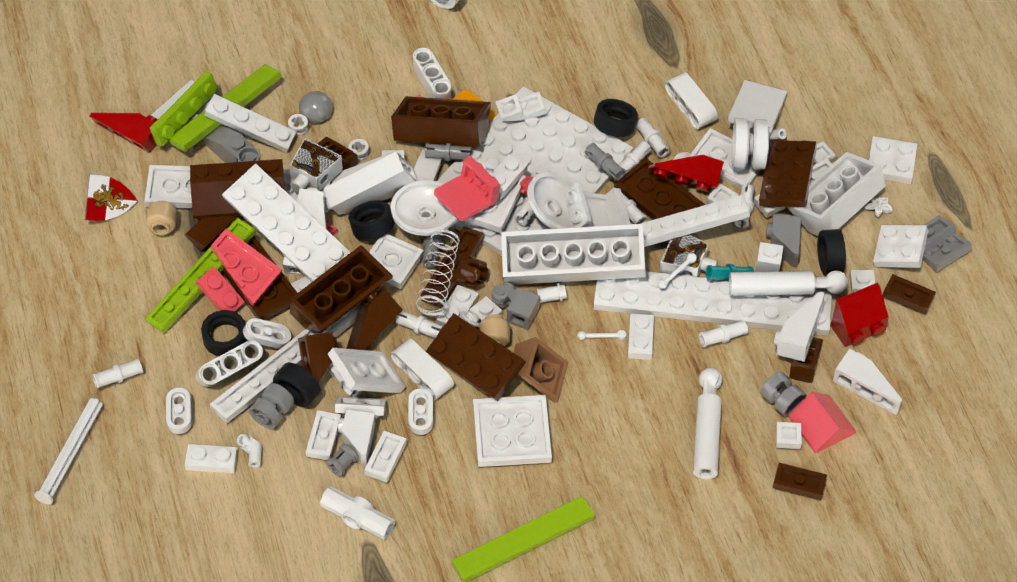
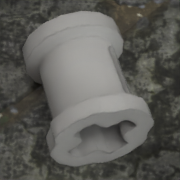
[325,444,358,476]

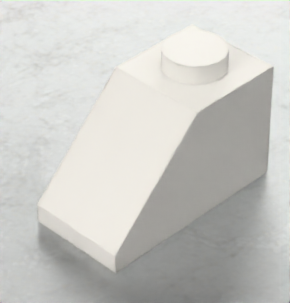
[338,409,376,467]

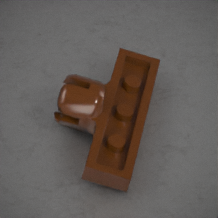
[420,227,488,307]

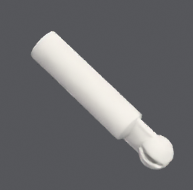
[729,270,848,296]
[693,368,722,479]

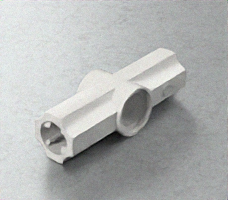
[320,486,395,540]

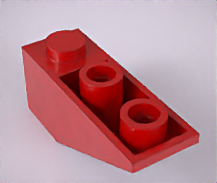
[647,155,724,192]

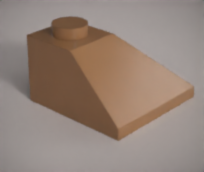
[513,337,568,403]

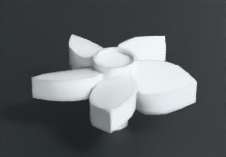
[865,197,893,217]

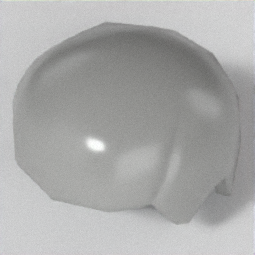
[299,91,333,124]

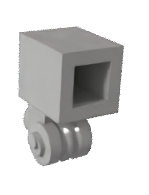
[492,282,540,330]

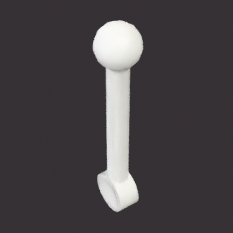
[658,253,697,289]
[577,330,627,341]

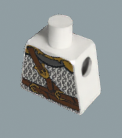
[290,138,343,193]
[659,234,718,277]

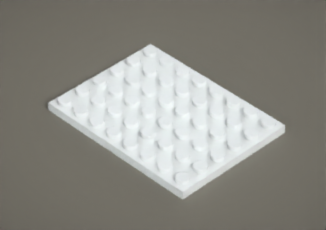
[437,86,634,256]

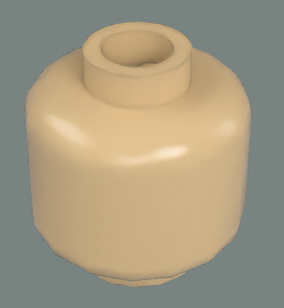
[146,201,177,235]
[479,314,510,347]

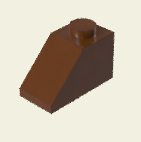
[298,332,338,382]

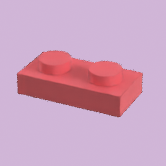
[195,267,245,311]

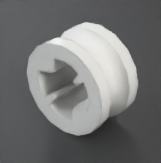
[288,114,309,137]
[348,139,369,162]

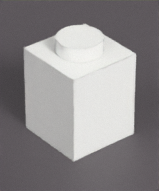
[755,242,783,272]

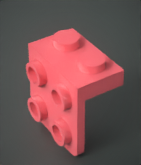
[434,156,500,221]

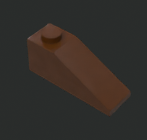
[346,289,403,350]

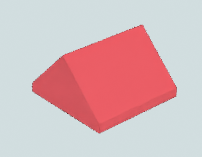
[788,392,856,454]

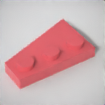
[211,229,282,307]

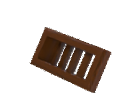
[317,136,358,171]
[789,337,823,383]

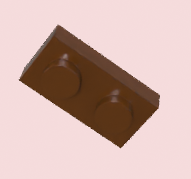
[883,274,936,314]
[772,463,827,500]

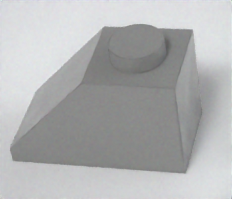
[766,214,801,267]

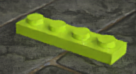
[150,71,218,147]

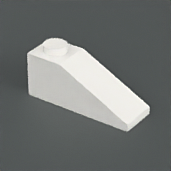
[774,292,825,362]
[833,349,902,415]

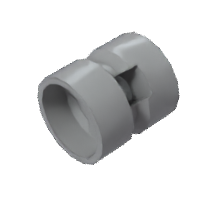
[760,371,807,417]
[249,383,295,429]

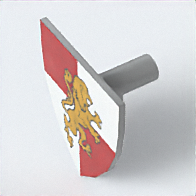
[84,174,137,221]

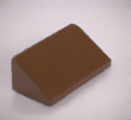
[185,216,235,252]

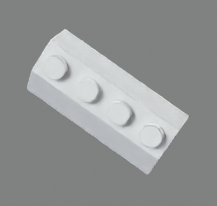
[787,152,886,236]

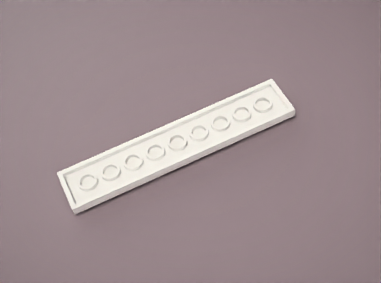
[593,271,832,336]

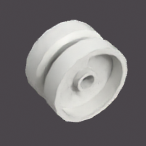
[732,118,769,170]

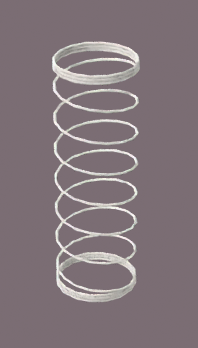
[416,229,460,316]

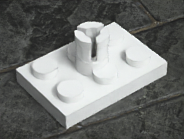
[328,348,406,397]

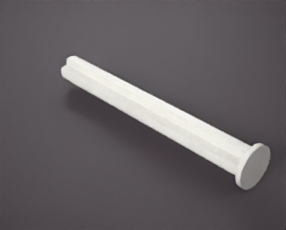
[34,398,103,505]

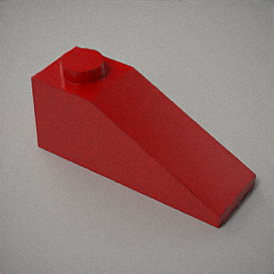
[89,113,158,153]

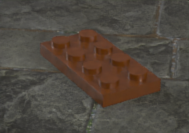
[759,140,817,207]
[614,158,705,220]
[221,236,297,320]
[426,313,526,401]

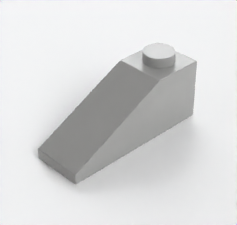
[201,125,254,163]

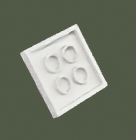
[473,395,552,467]

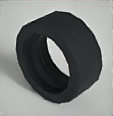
[593,99,638,137]
[348,201,395,240]
[817,229,846,274]
[201,310,247,356]
[273,362,321,408]

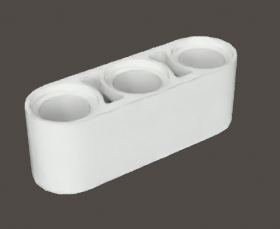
[413,48,452,99]
[664,72,718,129]
[390,339,454,400]
[195,340,263,387]

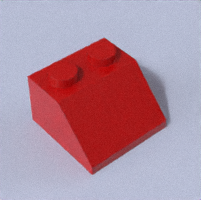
[831,283,889,347]

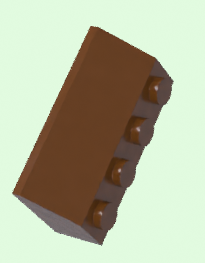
[391,96,491,148]
[190,159,285,219]
[289,245,393,333]

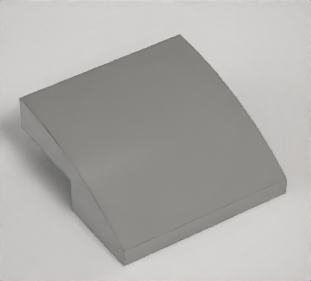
[922,215,972,272]

